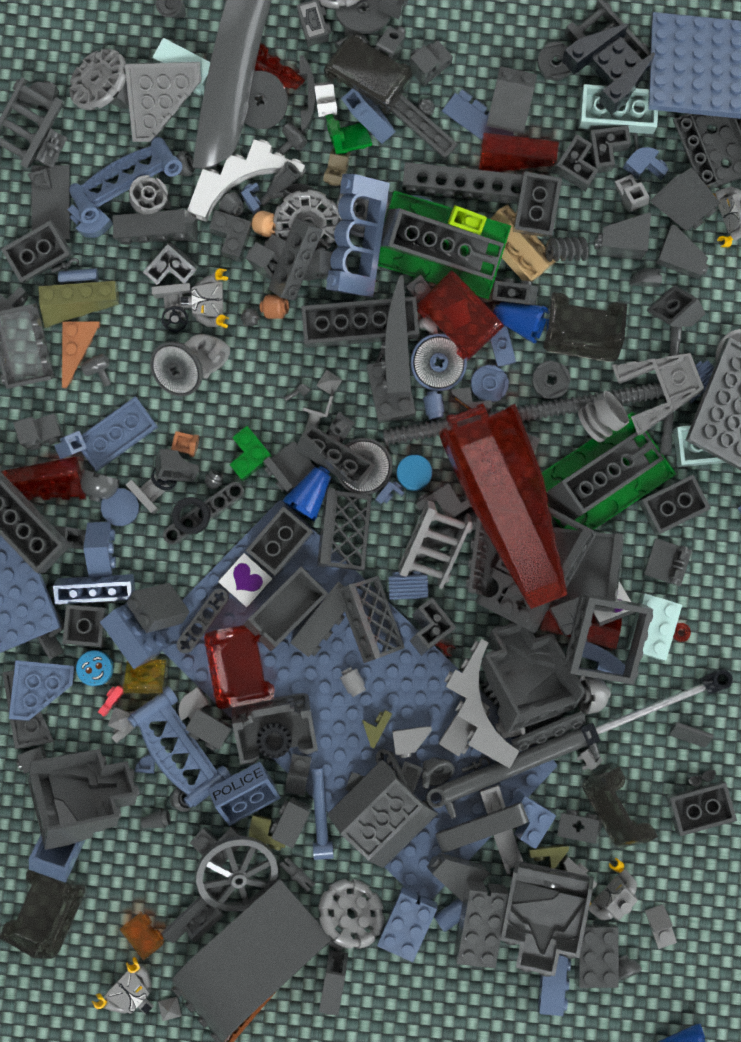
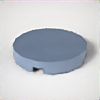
[471,365,509,403]
[101,488,140,526]

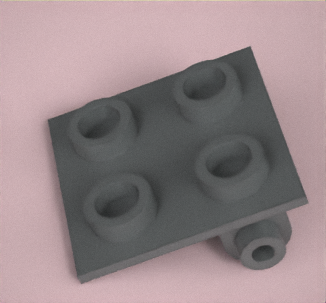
[644,538,692,587]

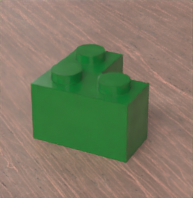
[229,426,272,481]

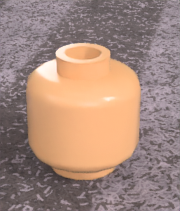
[252,210,275,237]

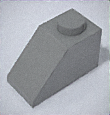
[392,726,432,758]

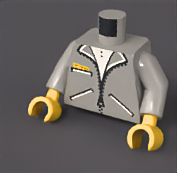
[713,187,741,247]
[181,268,229,328]
[589,858,638,920]
[92,957,154,1015]

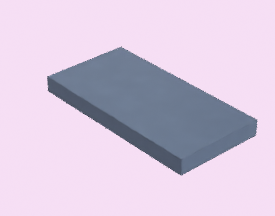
[81,396,158,472]

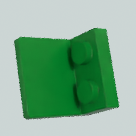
[325,114,372,155]

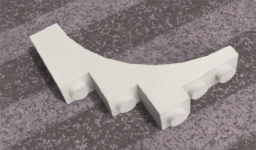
[187,139,305,222]

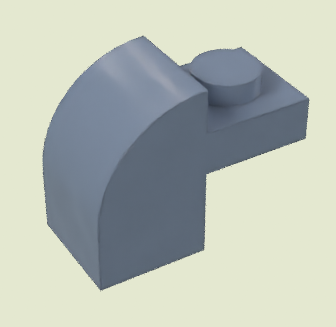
[623,147,669,180]
[67,204,113,238]

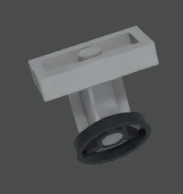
[152,283,192,332]
[126,467,177,515]

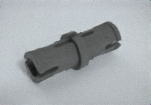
[279,856,315,892]

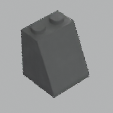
[487,66,537,134]
[650,168,720,231]
[594,213,651,260]

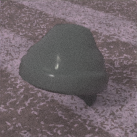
[422,757,455,789]

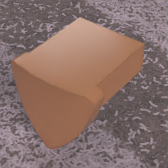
[171,431,199,457]

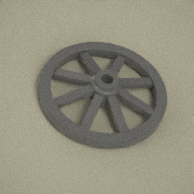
[195,836,278,912]

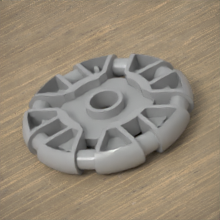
[69,49,126,111]
[273,189,340,250]
[318,879,385,949]

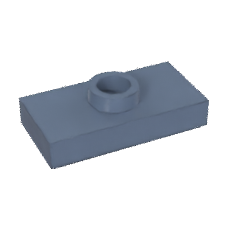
[488,326,516,367]

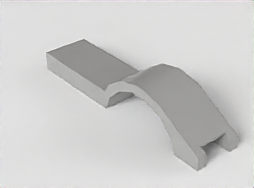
[479,784,523,874]

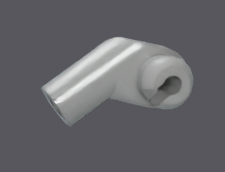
[418,317,438,338]

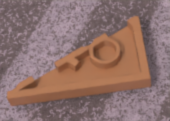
[62,322,100,389]

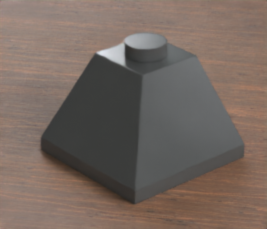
[647,285,706,327]

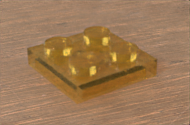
[123,660,166,693]

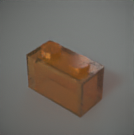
[119,911,164,961]

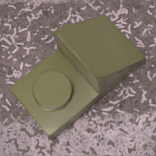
[362,710,392,748]
[528,844,569,869]

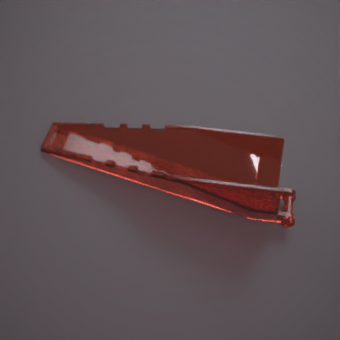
[438,403,567,609]

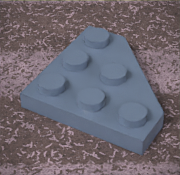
[9,660,74,721]

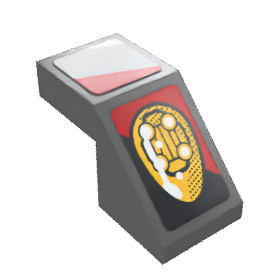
[450,387,492,413]

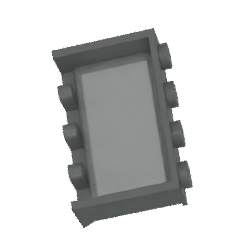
[0,303,55,389]

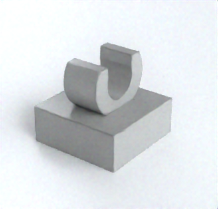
[576,746,603,770]

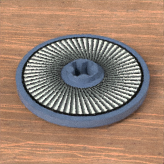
[410,334,467,391]

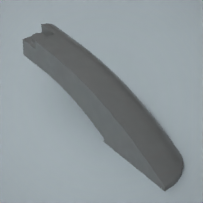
[193,0,272,169]

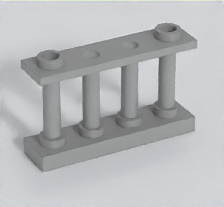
[398,500,473,589]

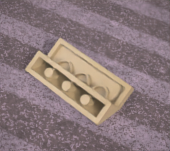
[491,204,555,282]

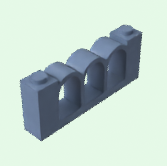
[326,174,390,297]

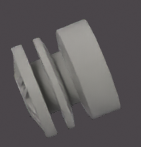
[578,391,629,442]

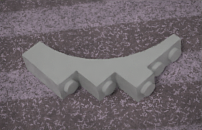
[444,639,519,768]

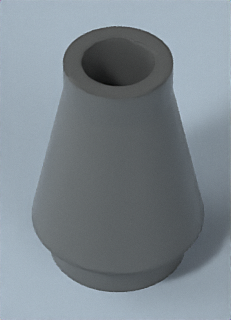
[141,809,171,829]

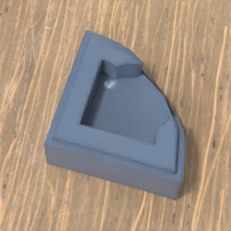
[134,754,155,774]

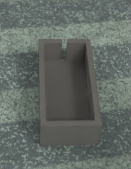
[244,567,328,651]
[453,881,509,968]

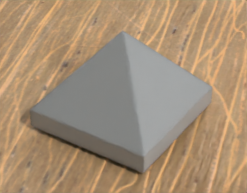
[316,370,343,396]
[107,707,131,733]
[158,996,182,1021]

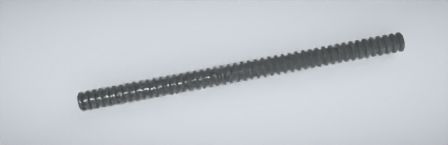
[383,382,665,446]

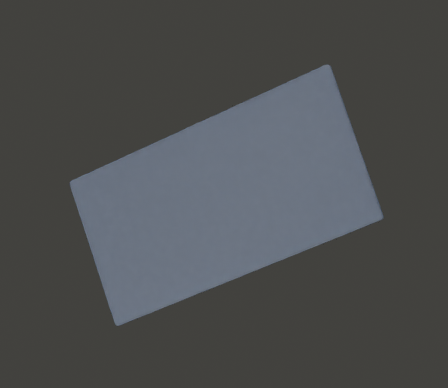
[158,500,557,902]

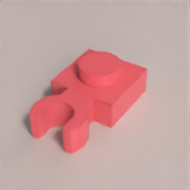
[98,685,126,717]

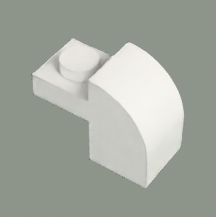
[315,81,337,117]

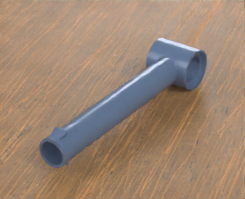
[311,767,334,860]

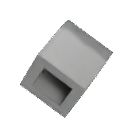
[614,174,650,212]
[179,687,209,723]

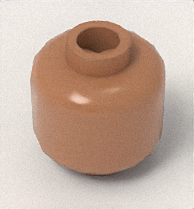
[260,294,289,319]

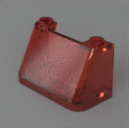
[417,270,504,361]
[204,625,275,709]

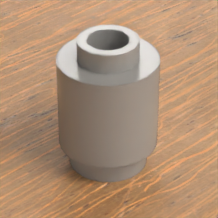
[340,667,366,697]

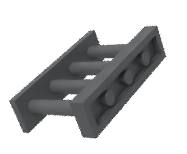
[564,0,650,60]
[0,77,65,168]

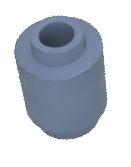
[423,391,445,420]

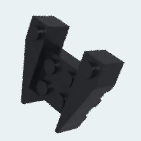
[562,23,655,115]

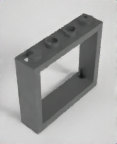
[495,499,597,602]
[563,593,653,685]

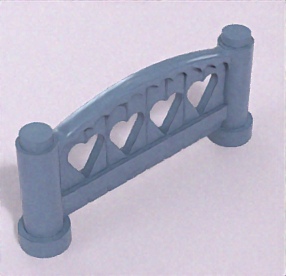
[69,137,182,224]
[127,686,232,808]

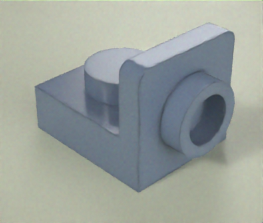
[241,183,261,215]
[375,481,404,505]

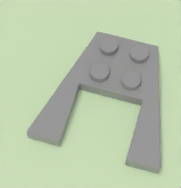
[612,353,705,435]

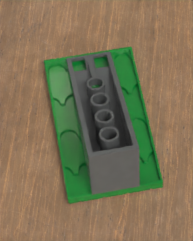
[378,191,511,299]
[529,412,676,530]

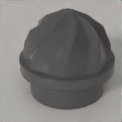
[240,308,260,326]
[205,469,224,489]

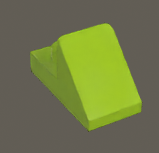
[448,205,487,235]

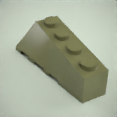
[38,281,119,328]

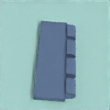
[442,89,516,155]

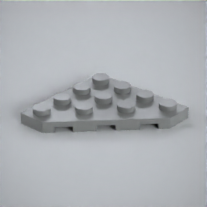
[125,62,201,142]

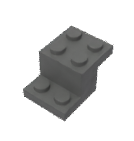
[415,483,482,518]

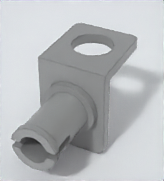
[302,395,334,430]

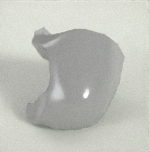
[184,334,230,378]

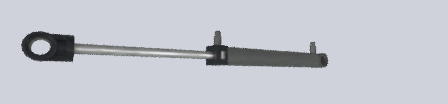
[425,670,733,819]

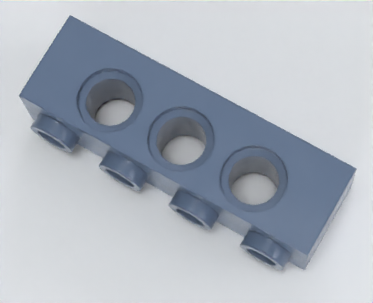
[53,574,135,604]

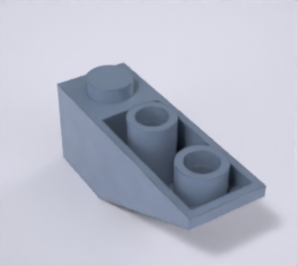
[341,86,396,144]

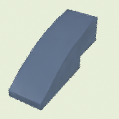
[582,642,625,675]

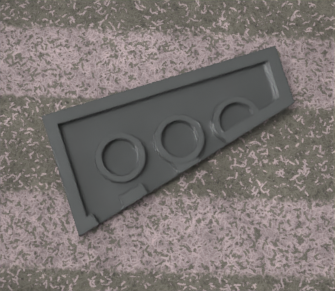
[2,670,54,749]

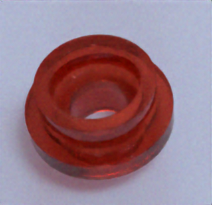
[673,623,691,642]

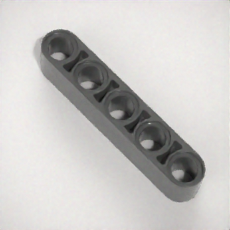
[163,482,245,545]
[435,802,529,853]

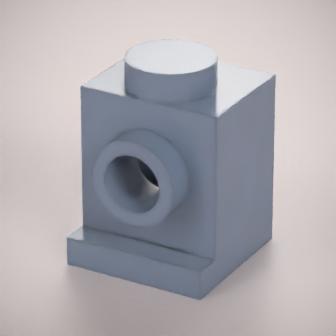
[54,431,87,459]

